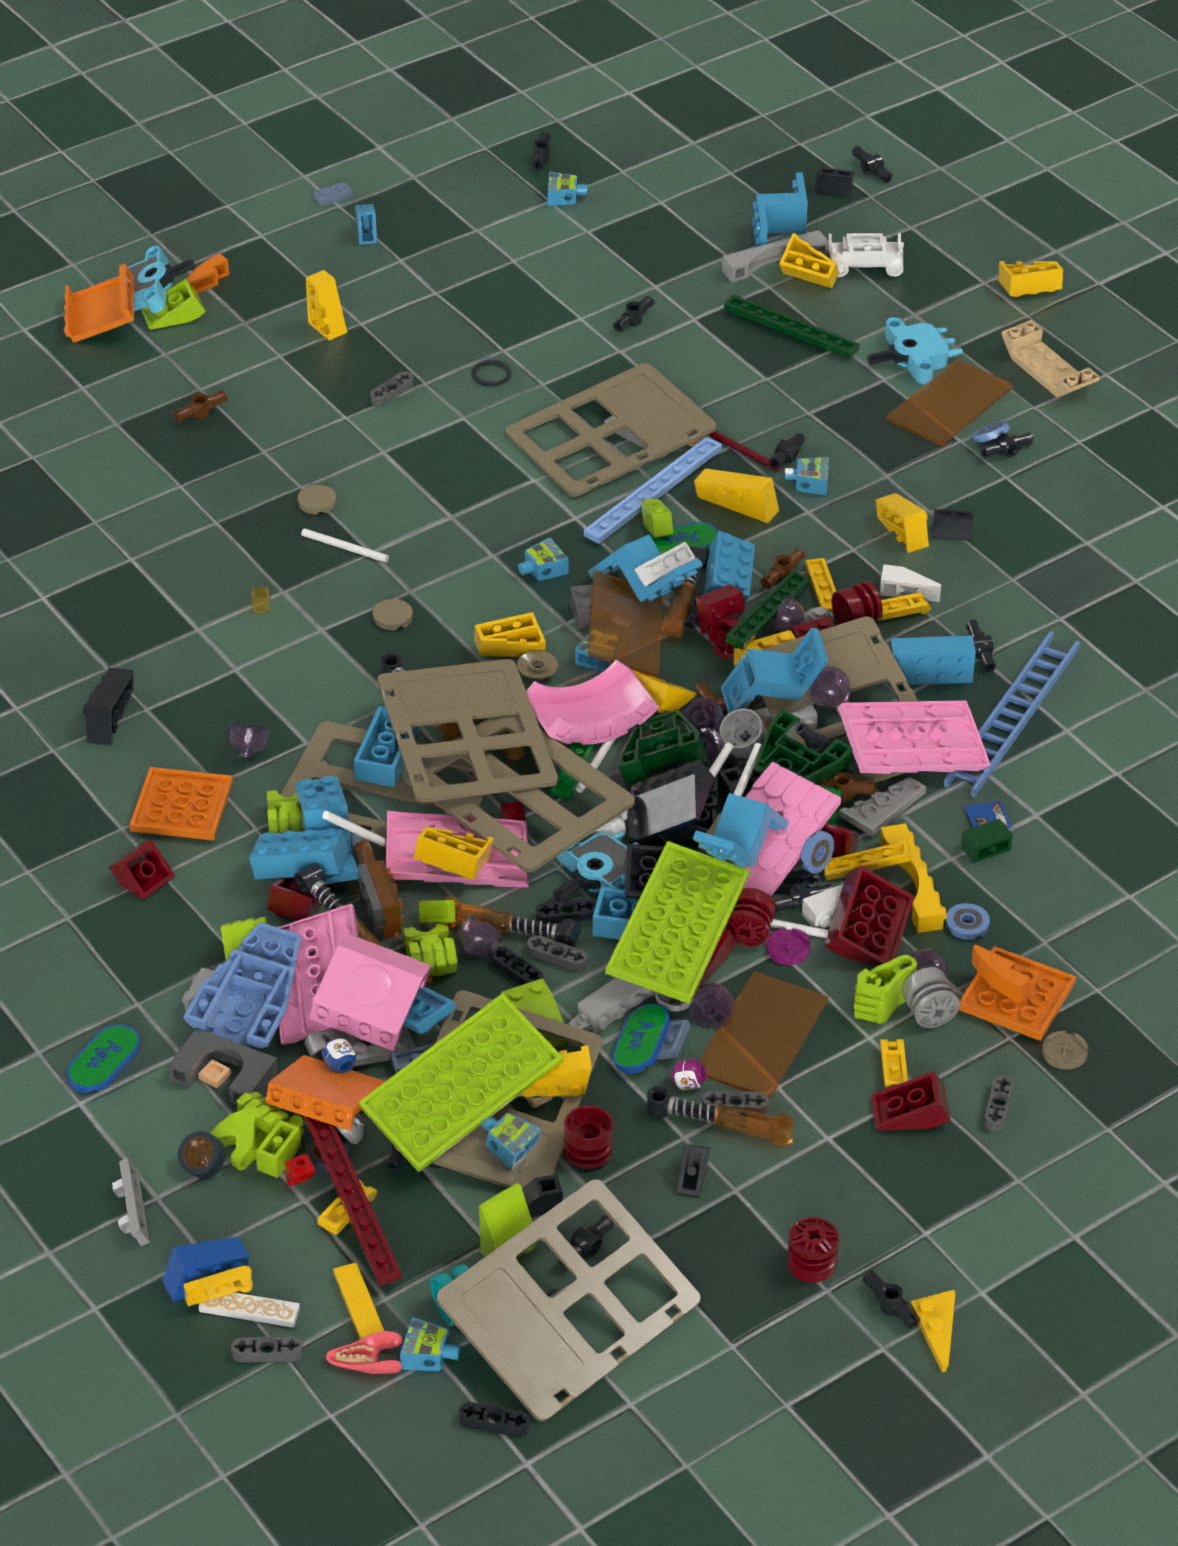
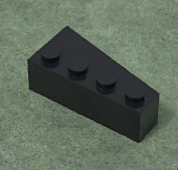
[83,667,134,746]
[671,768,718,848]

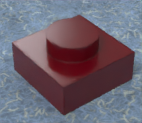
[500,801,526,821]

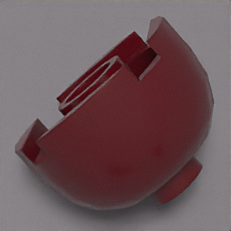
[709,617,740,659]

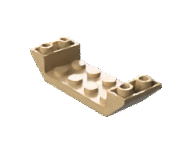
[1001,320,1101,397]

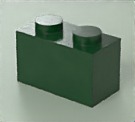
[961,819,1013,863]

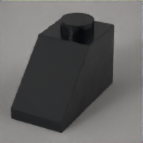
[676,1144,711,1196]

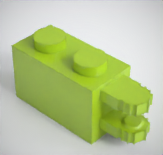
[641,498,674,537]
[256,1115,304,1178]

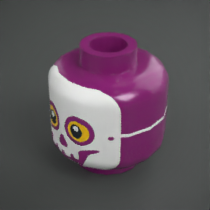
[671,1059,707,1090]

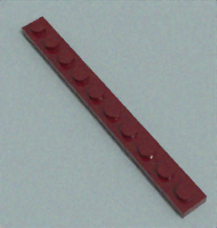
[302,1115,402,1287]

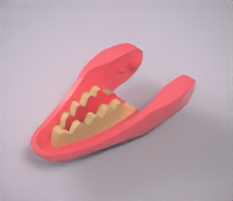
[326,1331,403,1374]

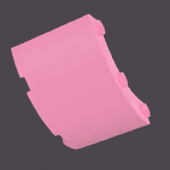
[526,660,659,745]

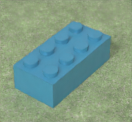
[703,531,755,604]
[890,635,976,685]
[354,706,420,787]
[249,828,349,880]
[593,886,639,940]

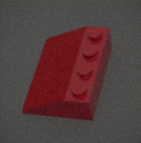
[824,865,914,966]

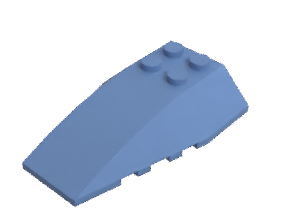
[184,922,301,1050]

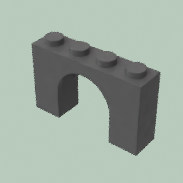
[169,1028,278,1106]

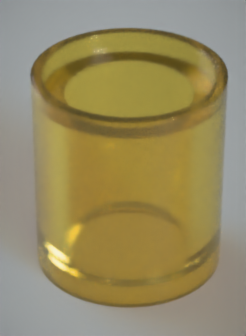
[251,587,271,614]

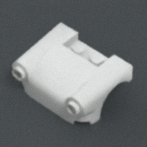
[828,233,904,277]

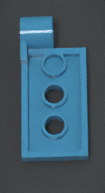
[404,986,456,1034]

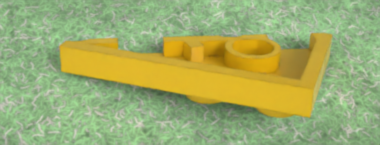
[910,1290,956,1372]

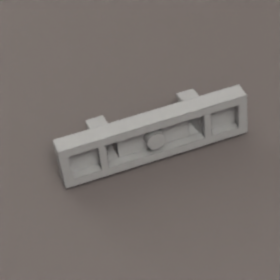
[112,1158,150,1246]

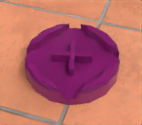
[766,928,810,965]

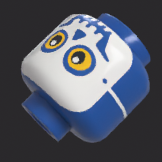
[322,1039,356,1073]

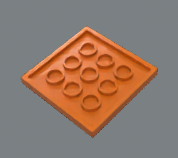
[129,767,233,841]
[959,946,1077,1041]

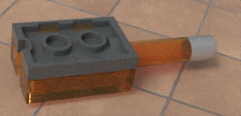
[350,832,404,941]

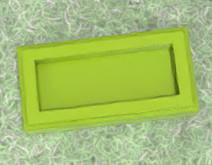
[419,900,455,923]

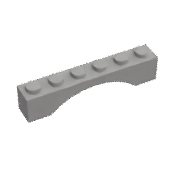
[722,230,829,283]

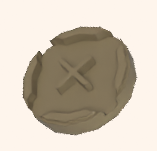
[298,485,336,515]
[372,599,413,631]
[1042,1031,1088,1070]

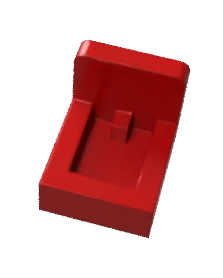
[284,1154,315,1187]

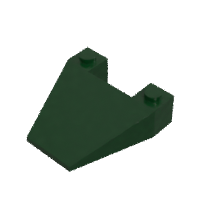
[618,709,707,788]
[754,709,853,784]

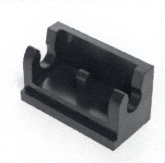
[815,167,854,196]
[932,509,974,540]

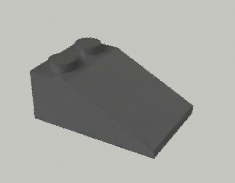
[570,585,637,631]

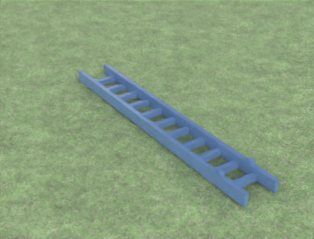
[944,631,1080,798]

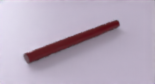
[707,431,781,472]

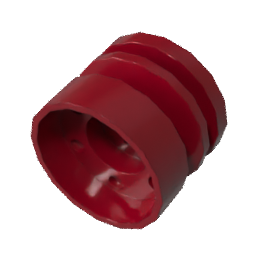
[831,581,883,625]
[725,888,776,947]
[563,1106,614,1169]
[787,1217,839,1283]

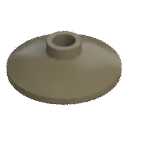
[517,651,558,680]

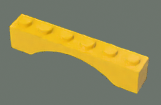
[880,823,947,933]

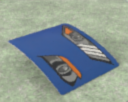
[964,801,1012,829]

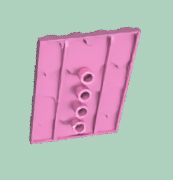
[837,701,991,774]
[744,762,841,896]
[386,811,529,887]
[277,904,358,1045]

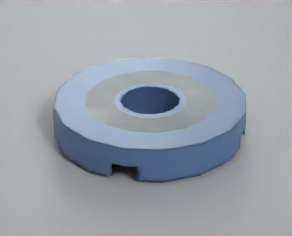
[972,421,1010,442]
[801,831,834,874]
[946,903,990,940]

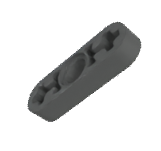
[370,371,414,406]
[527,936,588,971]
[984,1075,1014,1132]
[702,1090,769,1115]
[231,1336,303,1363]

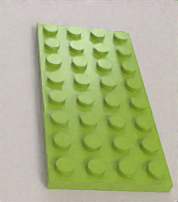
[605,841,750,1004]
[358,993,563,1172]

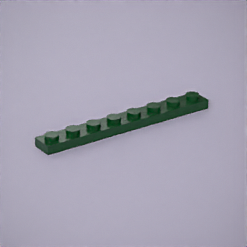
[724,294,860,359]
[724,570,810,650]

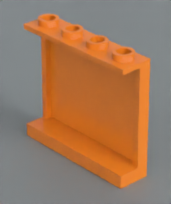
[64,263,134,343]
[265,1055,386,1130]

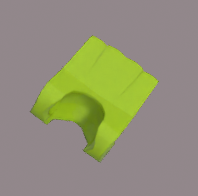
[267,790,304,834]
[221,917,267,960]
[403,923,457,977]
[854,955,917,1024]
[206,1092,289,1171]

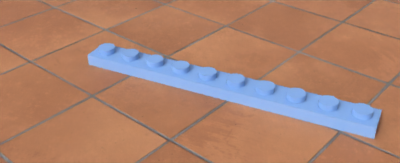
[584,437,722,544]

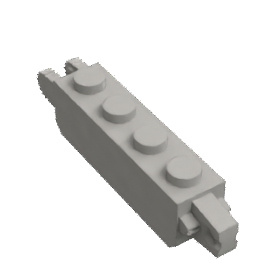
[569,978,655,1034]

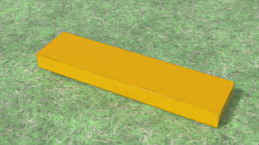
[805,558,836,614]
[824,841,911,881]
[333,1262,384,1339]

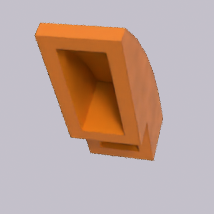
[187,253,229,294]
[971,944,1030,1004]

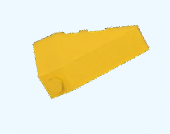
[612,662,696,714]

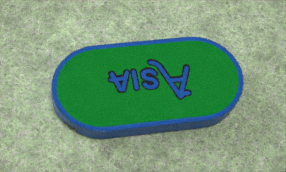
[646,522,718,553]
[612,1004,671,1074]
[67,1024,140,1093]

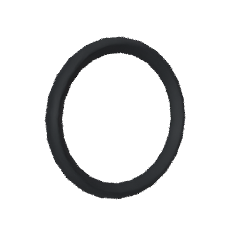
[472,360,511,386]

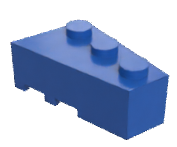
[162,1237,250,1302]

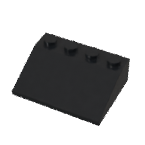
[628,760,715,844]
[624,843,714,899]

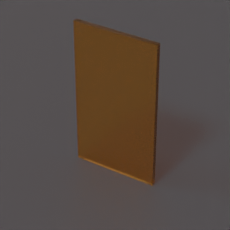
[886,359,1013,447]
[588,570,662,678]
[699,971,829,1100]

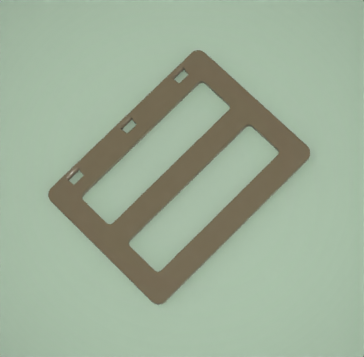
[403,715,635,872]
[281,721,486,839]

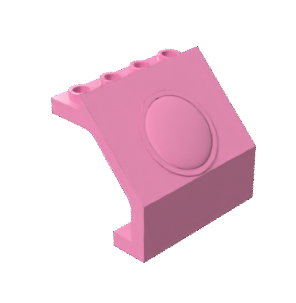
[309,933,431,1051]

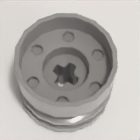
[720,708,767,764]
[901,967,960,1028]

